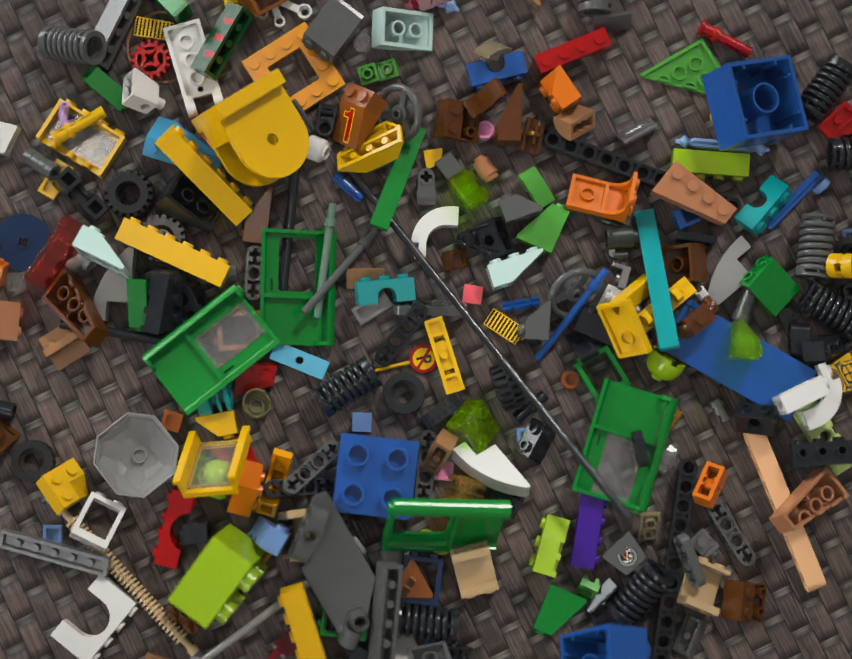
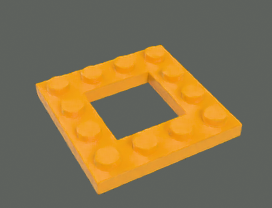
[242,22,346,112]

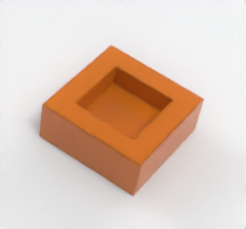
[161,409,185,433]

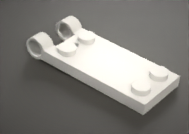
[162,18,224,118]

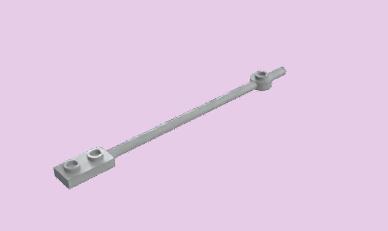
[190,536,367,659]

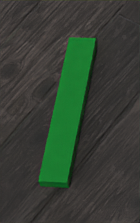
[369,123,427,232]

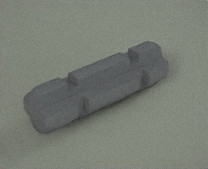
[291,99,315,134]

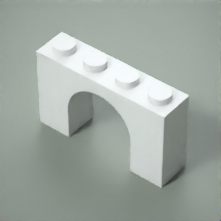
[51,576,138,659]

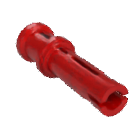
[696,19,753,58]

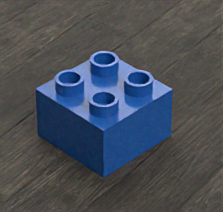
[702,55,809,151]
[333,433,420,520]
[560,624,651,659]

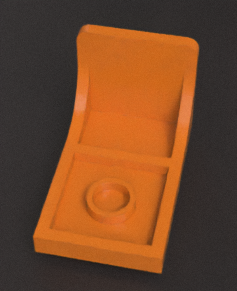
[565,171,640,223]

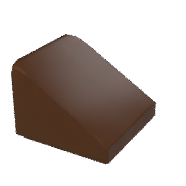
[441,248,468,271]

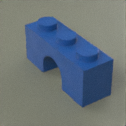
[466,50,527,91]

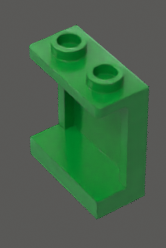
[739,255,801,317]

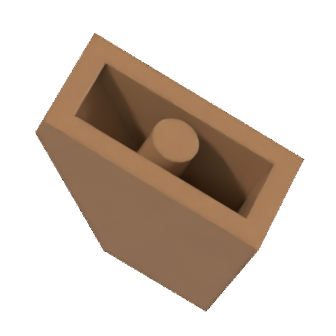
[420,428,459,476]

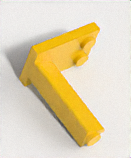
[596,273,653,359]

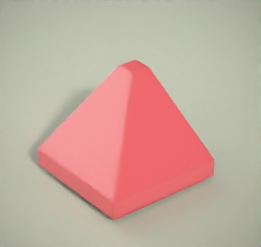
[462,284,483,306]

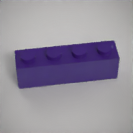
[569,493,608,570]

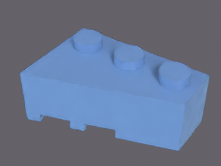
[248,515,293,556]

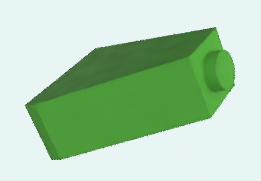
[515,203,570,255]

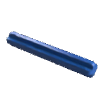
[767,171,822,230]

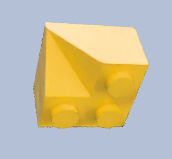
[36,457,89,515]

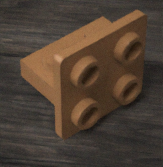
[39,326,91,371]

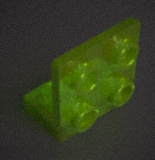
[445,400,500,454]

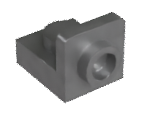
[610,261,631,290]
[690,528,720,559]

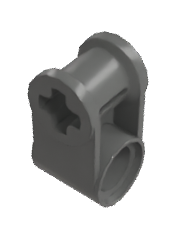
[417,168,436,205]

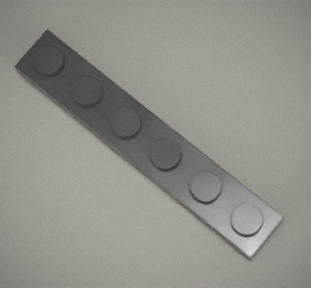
[0,528,112,577]

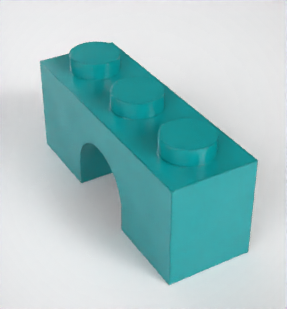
[735,175,792,237]
[354,273,416,306]

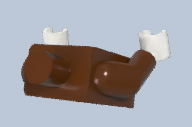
[675,286,719,340]

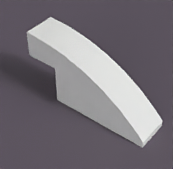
[452,442,531,497]

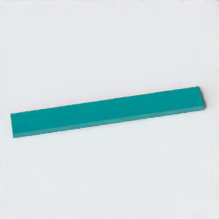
[635,208,680,352]

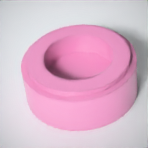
[477,121,494,140]

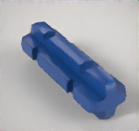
[332,172,365,203]
[502,296,540,313]

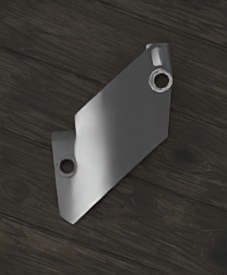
[288,491,376,650]

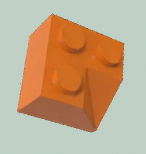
[538,65,582,114]
[227,460,265,517]

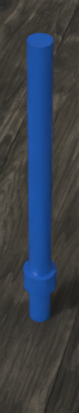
[534,267,610,362]

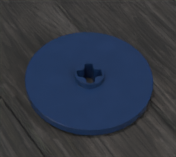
[0,214,53,271]

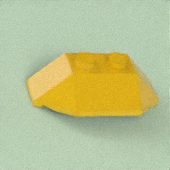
[337,121,404,173]

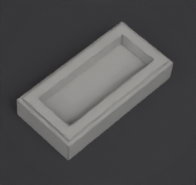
[351,290,393,326]

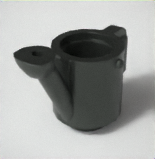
[595,216,638,260]

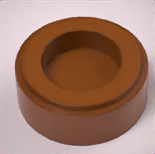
[560,370,580,390]

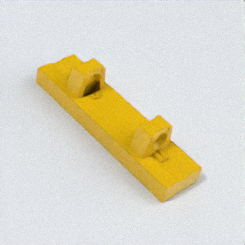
[637,276,697,333]
[424,316,465,395]

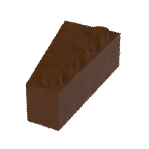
[41,267,109,347]

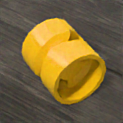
[826,253,852,279]

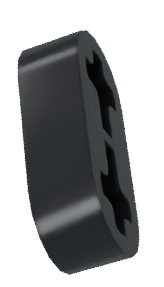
[631,430,649,468]

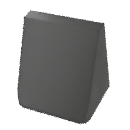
[435,152,463,181]

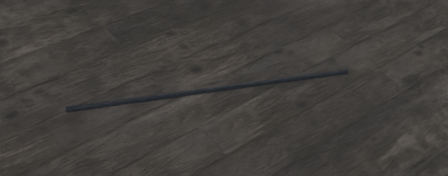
[347,172,633,522]

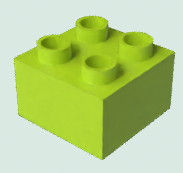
[168,523,268,629]

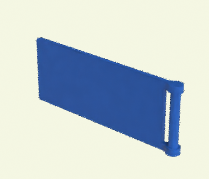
[657,298,817,421]

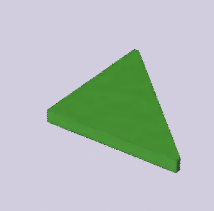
[639,38,720,95]

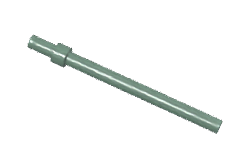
[313,203,336,318]

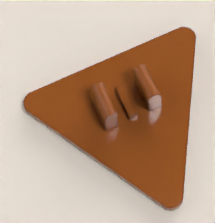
[401,559,433,598]

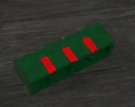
[190,2,254,81]

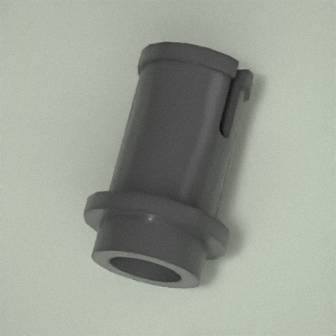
[709,398,730,424]

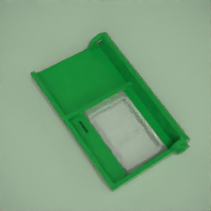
[141,284,281,415]
[572,378,679,515]

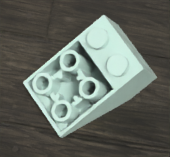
[486,246,544,291]

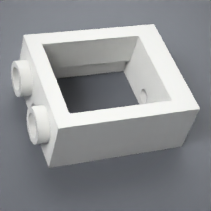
[771,375,830,415]
[69,491,127,553]

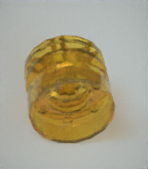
[441,474,488,499]

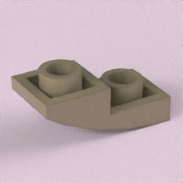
[474,42,513,62]
[638,512,660,541]

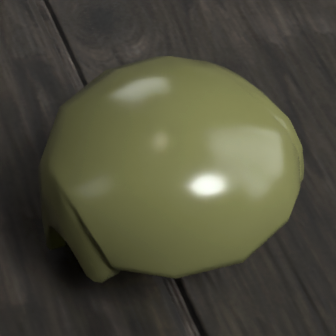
[242,388,271,419]

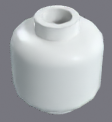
[306,135,331,163]

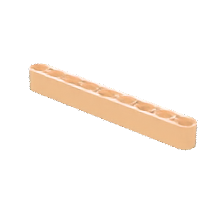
[743,433,827,593]

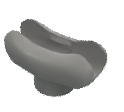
[65,253,97,273]

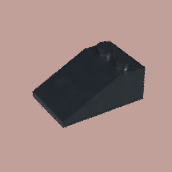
[155,170,222,233]

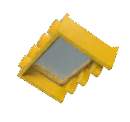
[36,98,127,180]

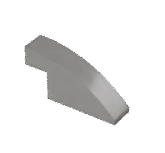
[706,235,751,305]
[93,246,137,322]

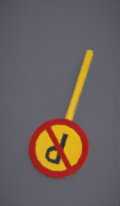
[374,345,437,373]

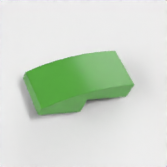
[357,58,401,86]
[517,166,555,208]

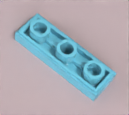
[269,345,330,380]

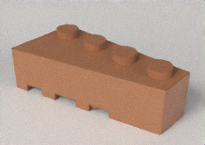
[650,161,737,227]
[769,466,850,534]

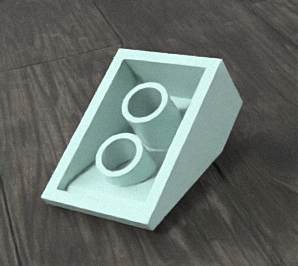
[371,6,434,52]
[72,225,133,279]

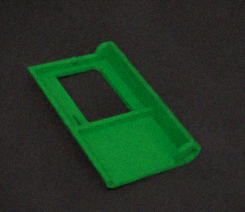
[259,227,337,346]
[382,498,511,552]

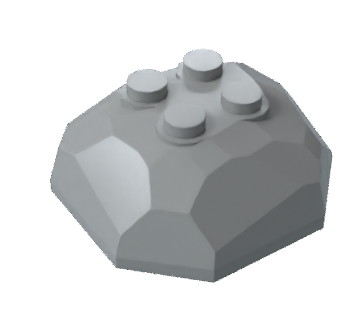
[93,412,179,498]

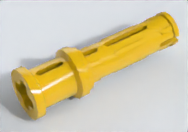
[50,106,107,147]

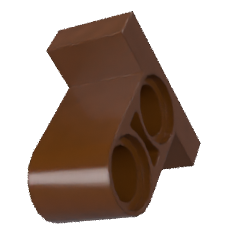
[463,77,508,119]

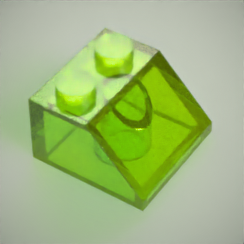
[447,169,489,215]
[728,318,763,363]

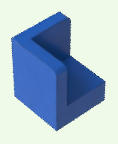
[670,209,701,231]

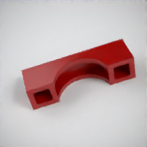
[533,27,612,78]
[152,486,197,569]

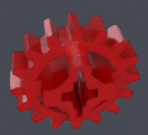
[130,39,172,81]

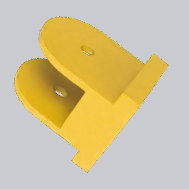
[191,68,309,187]

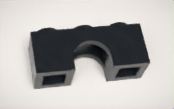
[52,166,109,225]

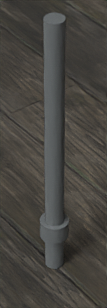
[301,227,379,315]

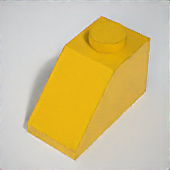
[195,410,239,440]

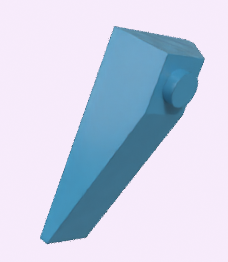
[142,116,222,169]

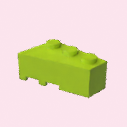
[528,514,570,578]

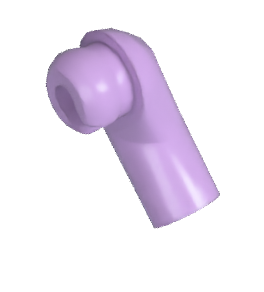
[59,102,74,128]

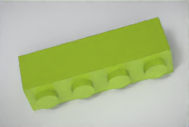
[670,148,750,182]

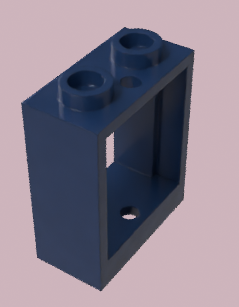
[400,551,444,607]

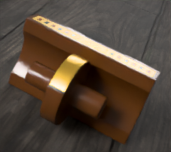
[519,117,546,156]

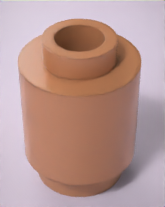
[473,154,499,184]

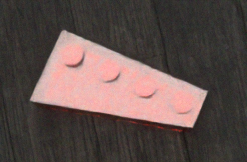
[23,215,83,292]

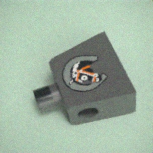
[600,531,646,576]

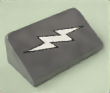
[616,118,658,147]

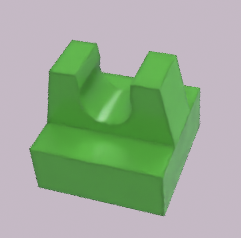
[575,573,600,600]

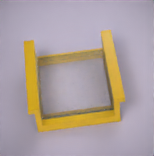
[172,425,253,498]

